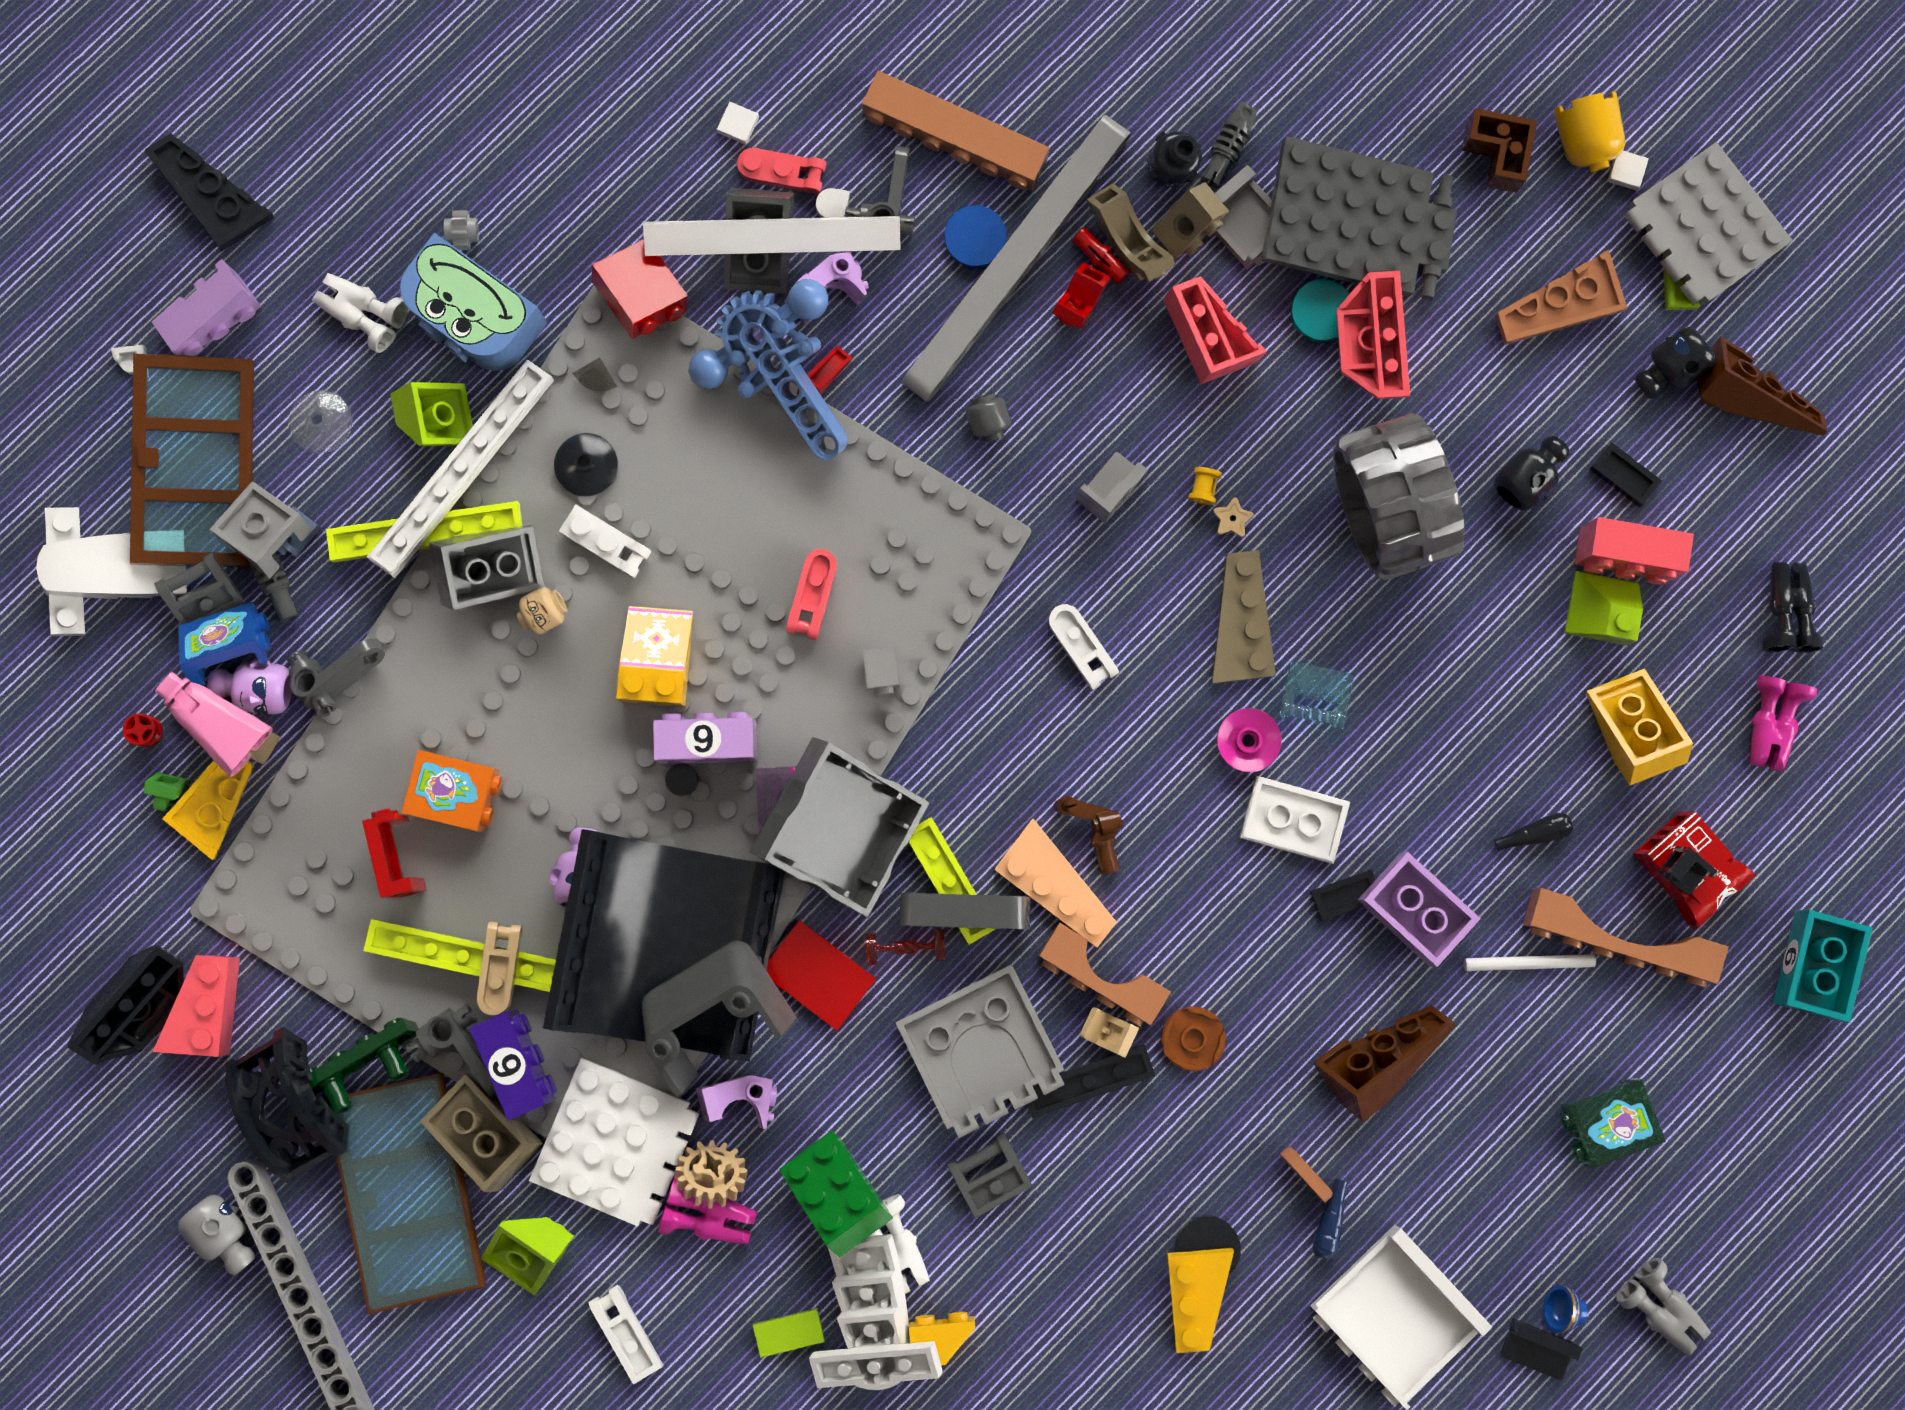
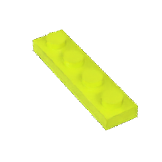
[909,817,995,945]

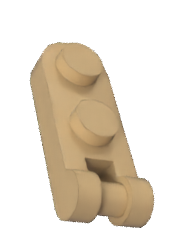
[477,922,523,1016]

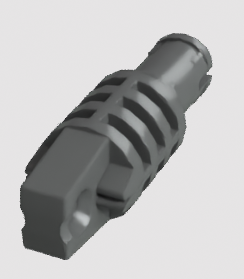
[1200,101,1258,188]
[248,552,299,622]

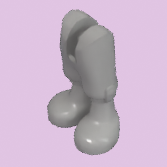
[1616,1258,1711,1357]

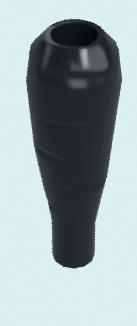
[1494,813,1573,851]

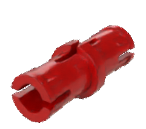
[1072,227,1131,285]

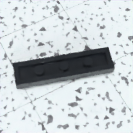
[1027,1044,1155,1118]

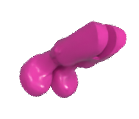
[1750,675,1818,772]
[657,1174,758,1244]

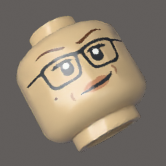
[517,587,567,635]

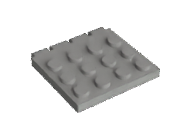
[1624,142,1793,305]
[895,964,1065,1138]

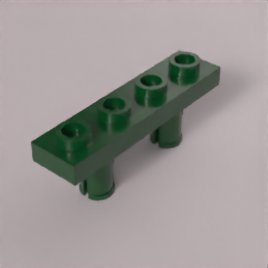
[309,1018,419,1115]

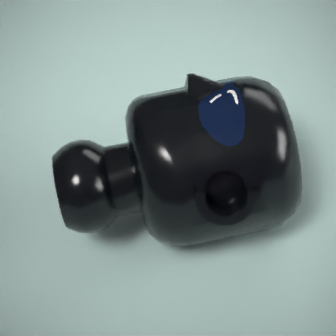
[1147,131,1202,188]
[1634,327,1716,399]
[1494,436,1569,511]

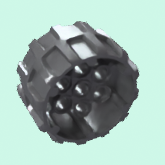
[1332,413,1465,580]

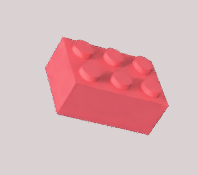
[1574,517,1694,585]

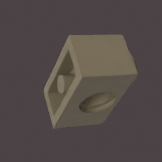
[1152,182,1229,259]

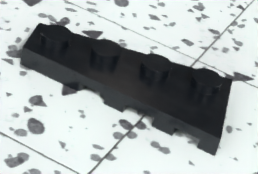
[145,133,274,252]

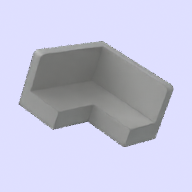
[1076,452,1148,524]

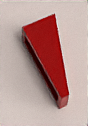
[797,346,853,395]

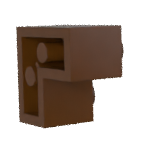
[1461,108,1537,193]

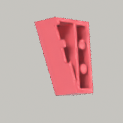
[1163,276,1267,384]
[153,955,240,1057]

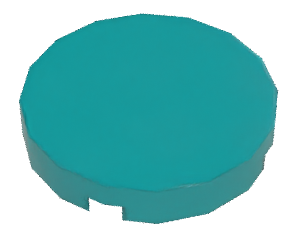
[1290,279,1349,343]

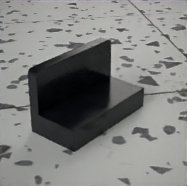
[1500,1318,1583,1380]

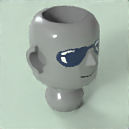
[178,1195,255,1276]

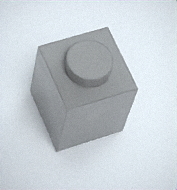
[863,646,900,696]

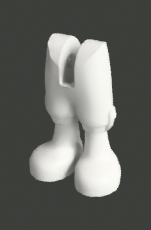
[312,273,408,353]
[870,1194,930,1294]

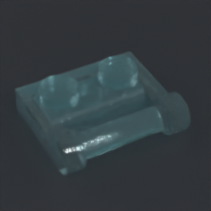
[1280,661,1354,730]

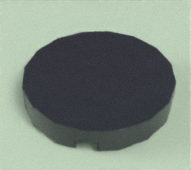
[1175,1215,1241,1276]

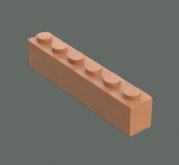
[862,70,1050,191]

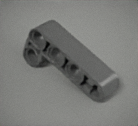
[900,893,1031,930]

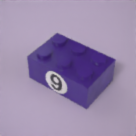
[470,1010,557,1121]

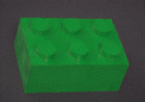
[779,1130,893,1258]

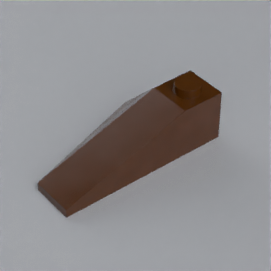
[1698,336,1828,436]
[1314,1006,1455,1122]

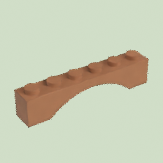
[1523,888,1729,988]

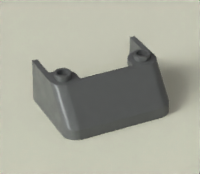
[642,941,797,1097]

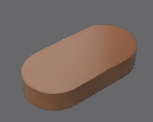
[1280,1146,1333,1203]

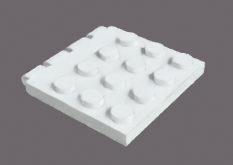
[529,1057,699,1226]

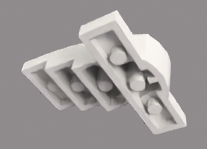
[36,507,187,636]
[809,1234,943,1390]

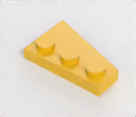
[162,760,255,860]
[1167,1248,1234,1353]

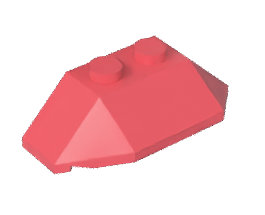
[1336,271,1410,399]

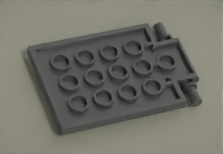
[1262,136,1457,300]

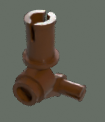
[1054,796,1122,875]

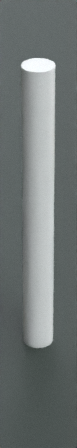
[1464,954,1596,971]

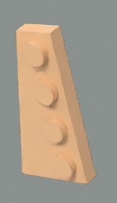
[994,819,1116,948]

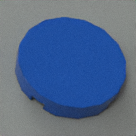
[944,205,1007,269]

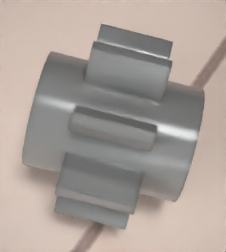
[444,210,479,250]

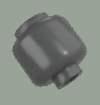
[966,393,1011,442]

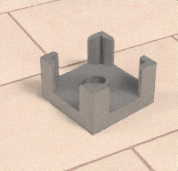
[209,481,312,579]

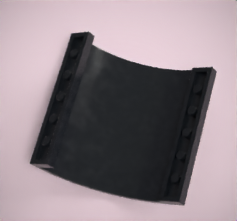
[543,829,785,1061]

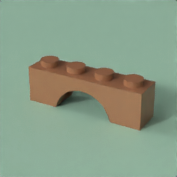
[1038,923,1171,1027]

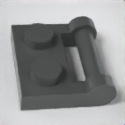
[154,552,244,625]
[947,1133,1033,1218]

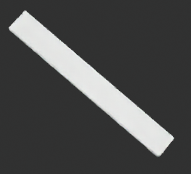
[643,216,900,256]
[367,360,554,578]

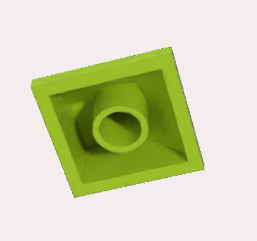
[390,382,473,446]
[1564,571,1643,646]
[481,1217,574,1296]

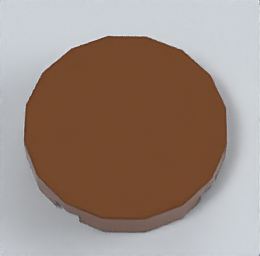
[1161,1006,1226,1072]

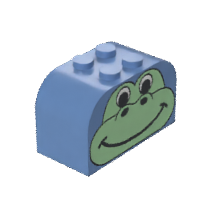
[400,233,548,371]

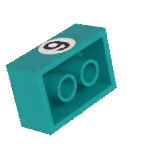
[1773,910,1873,1023]

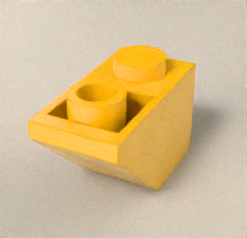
[909,1312,975,1365]

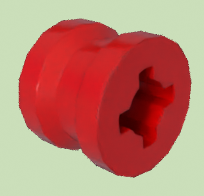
[123,713,163,747]

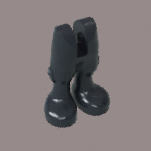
[1762,562,1823,653]

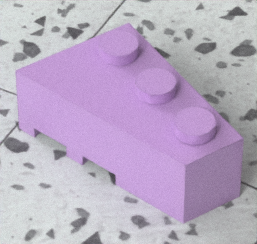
[152,259,261,356]

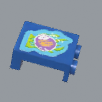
[178,602,271,685]

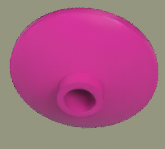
[1217,708,1282,772]

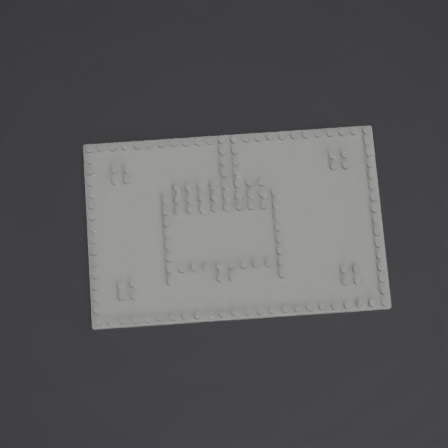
[190,286,1031,1139]

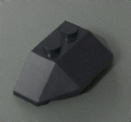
[67,944,184,1065]

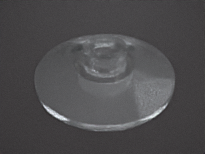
[288,390,353,453]

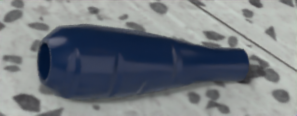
[1312,1179,1348,1260]

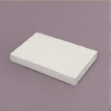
[1239,776,1350,864]

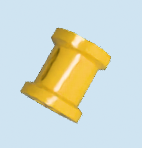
[1188,467,1222,505]

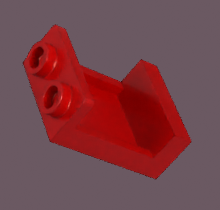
[362,809,427,899]

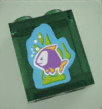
[1560,1077,1666,1169]

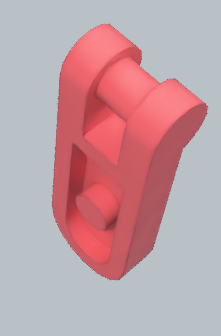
[737,148,827,194]
[786,549,837,641]

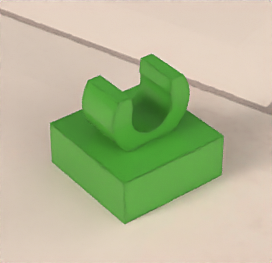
[144,772,189,811]

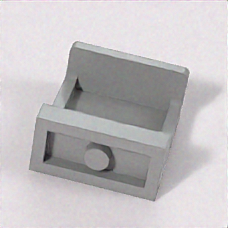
[1214,165,1272,270]

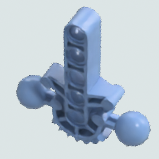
[688,279,848,460]

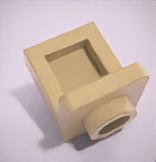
[1080,1007,1139,1058]

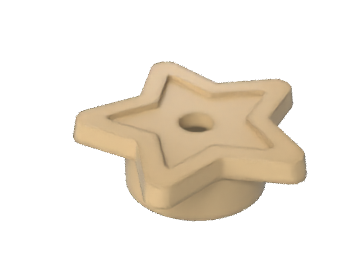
[1213,497,1254,538]

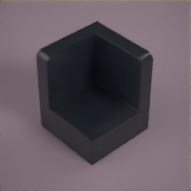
[1657,846,1719,895]

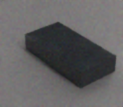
[1590,442,1662,507]
[1310,869,1375,921]

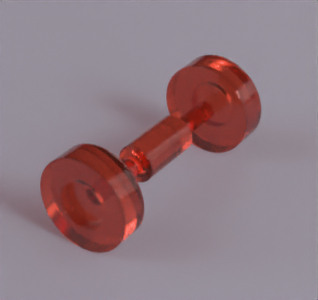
[866,929,946,966]

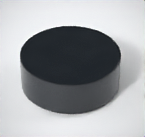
[665,763,699,796]

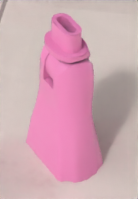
[155,672,273,777]

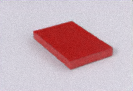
[767,920,877,1031]

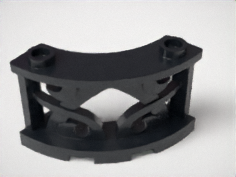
[225,1027,349,1183]

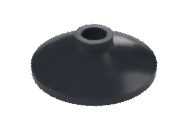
[554,433,618,496]

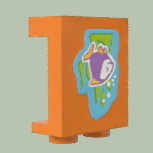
[401,750,502,833]

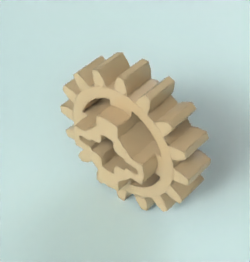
[675,1140,747,1209]

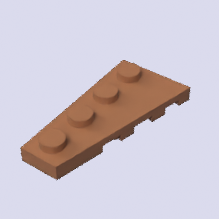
[1495,249,1628,345]

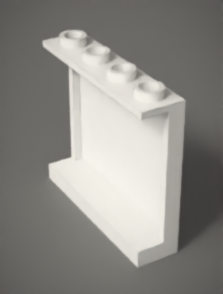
[1310,1225,1492,1410]

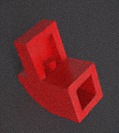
[1052,262,1111,329]

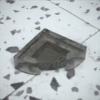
[572,357,617,391]

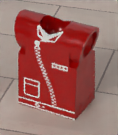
[1632,811,1756,930]

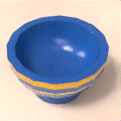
[1543,1285,1588,1334]

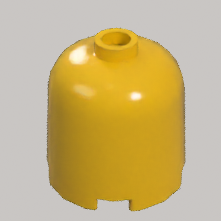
[1553,91,1625,172]

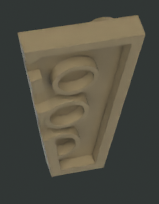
[1211,550,1276,685]

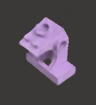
[784,251,869,325]
[696,1075,777,1129]

